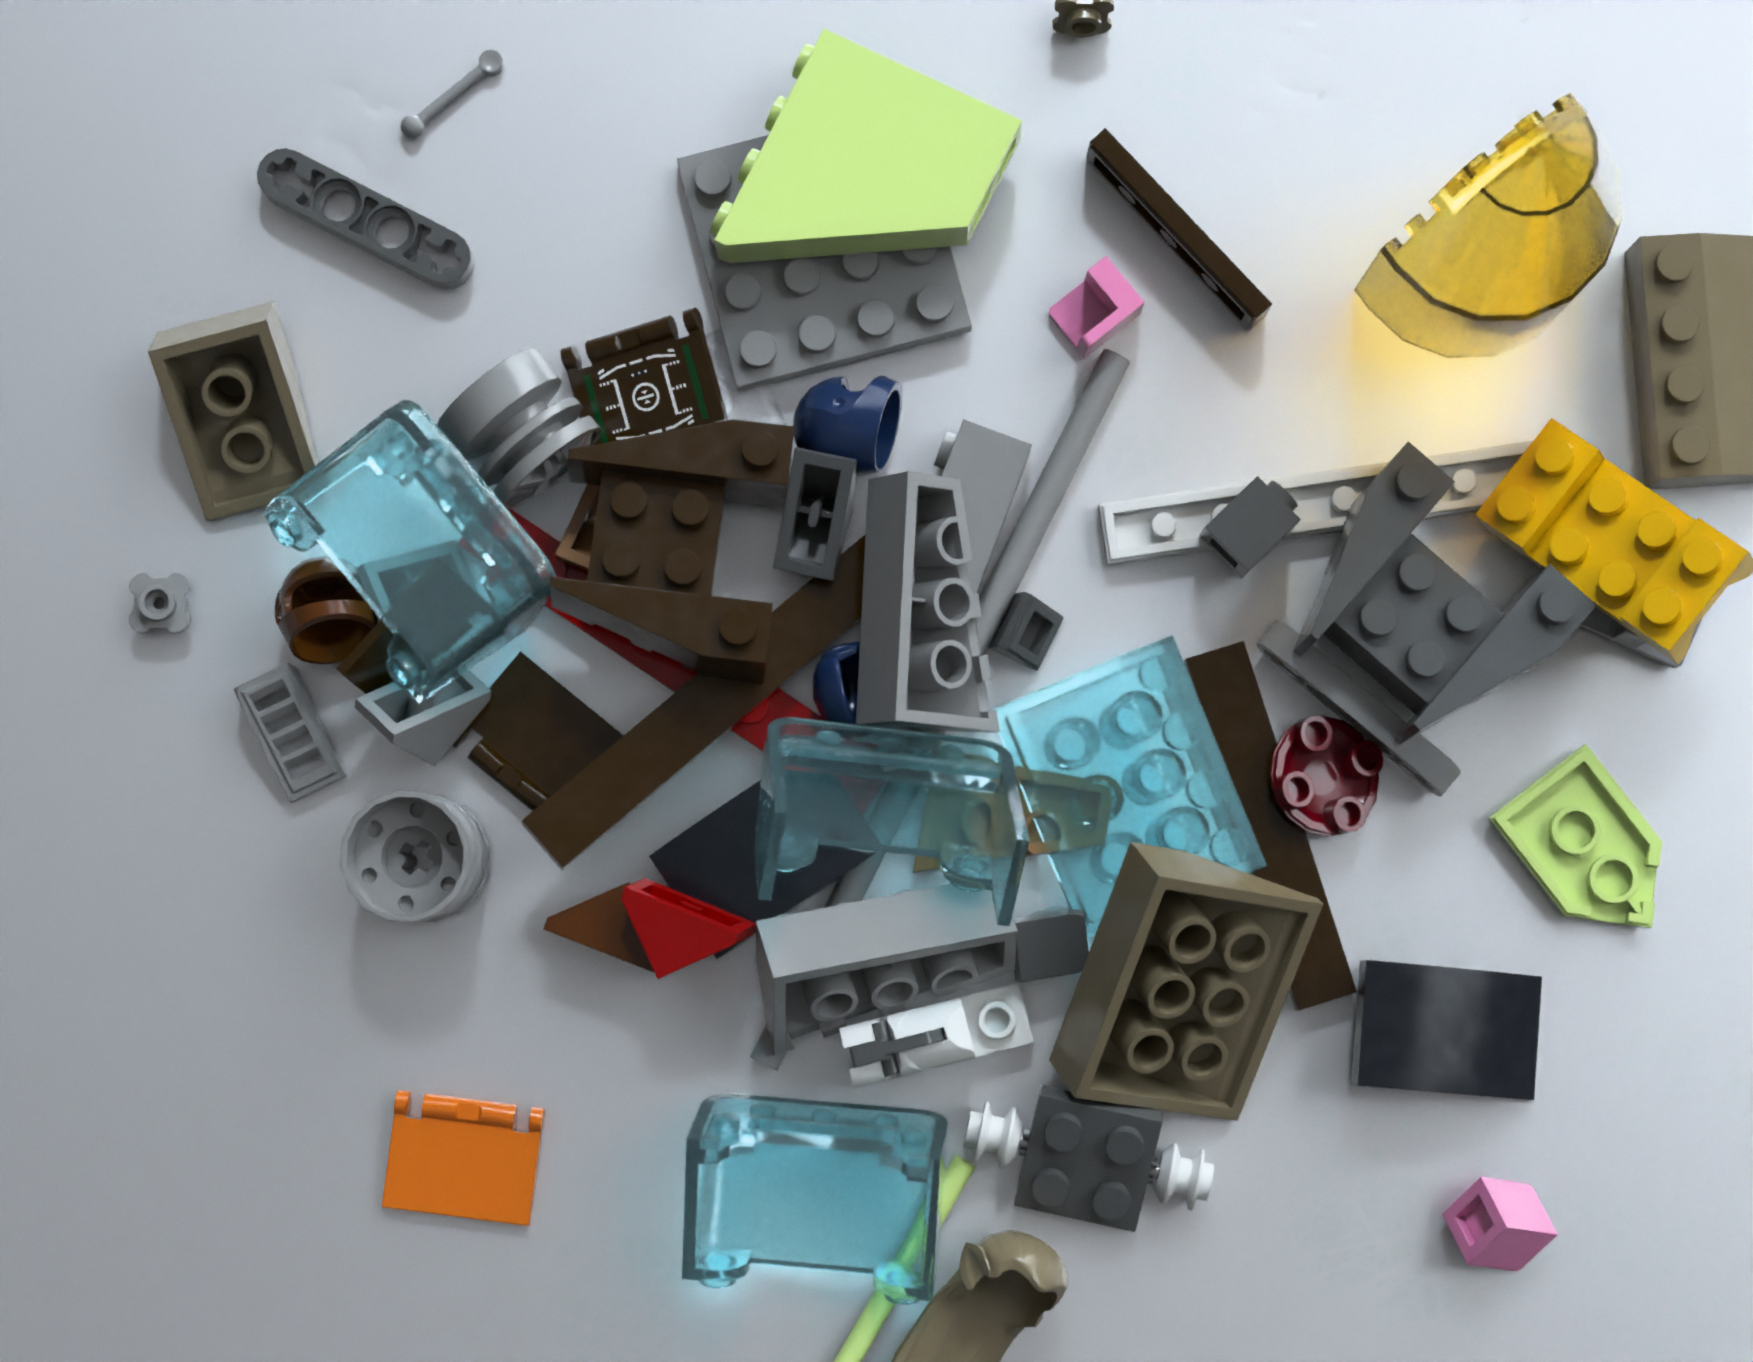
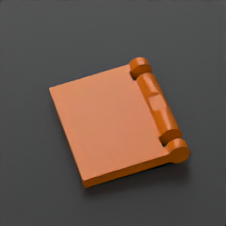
[382,1090,545,1226]

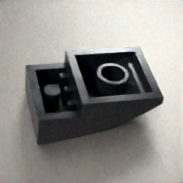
[649,746,883,959]
[1351,960,1542,1100]

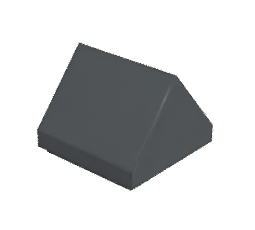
[988,592,1064,671]

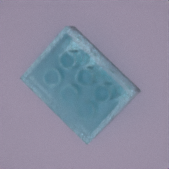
[992,635,1267,938]

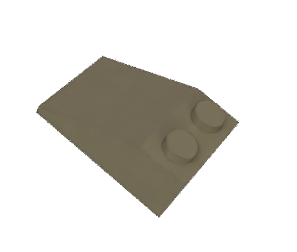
[148,301,324,521]

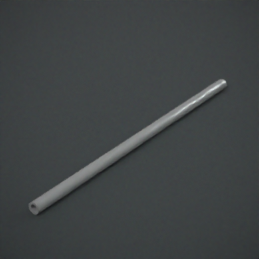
[750,349,1130,1070]

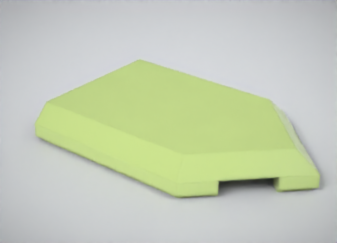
[1488,744,1662,928]

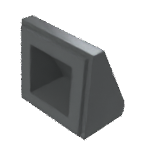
[1014,906,1089,983]

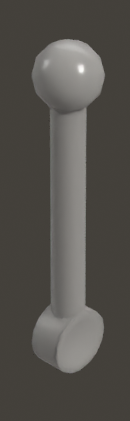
[400,50,504,138]

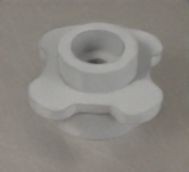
[128,573,191,634]

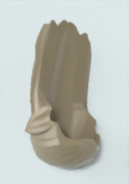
[892,1230,1068,1362]

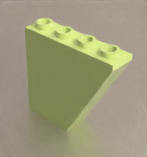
[710,29,1022,263]

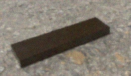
[1086,128,1272,330]

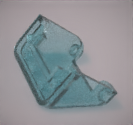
[264,400,556,704]
[682,1094,948,1305]

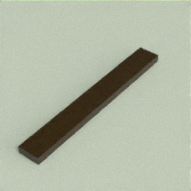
[521,535,865,871]

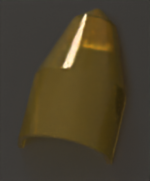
[1354,92,1622,358]

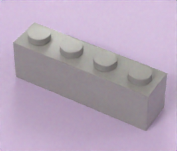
[856,471,1000,733]
[756,875,1018,1056]

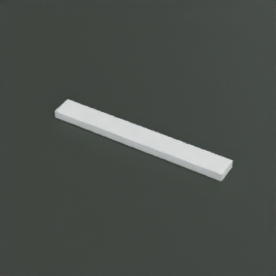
[1098,434,1580,566]

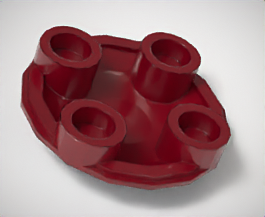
[1270,715,1384,837]

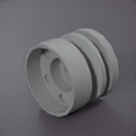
[436,347,602,511]
[340,791,490,922]

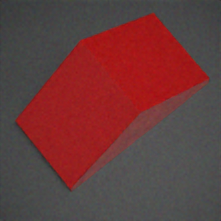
[621,878,756,979]

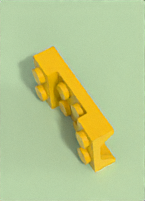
[1475,418,1753,665]

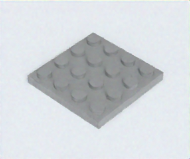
[677,135,972,392]

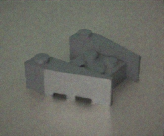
[1293,441,1597,744]

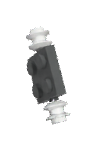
[963,1085,1214,1232]

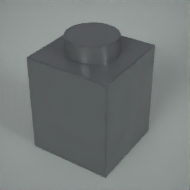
[1199,476,1301,578]

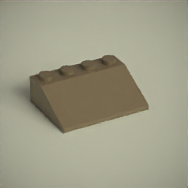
[1624,233,1753,490]
[1049,842,1323,1121]

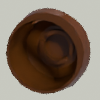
[275,556,378,665]

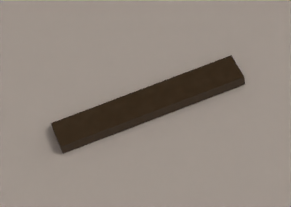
[1184,641,1357,1011]

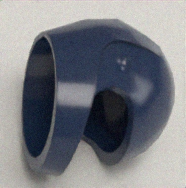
[793,376,903,476]

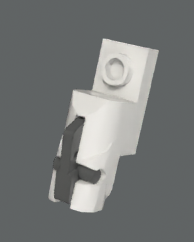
[839,982,1034,1089]

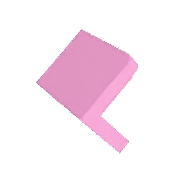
[1049,256,1145,359]
[1442,1177,1558,1271]

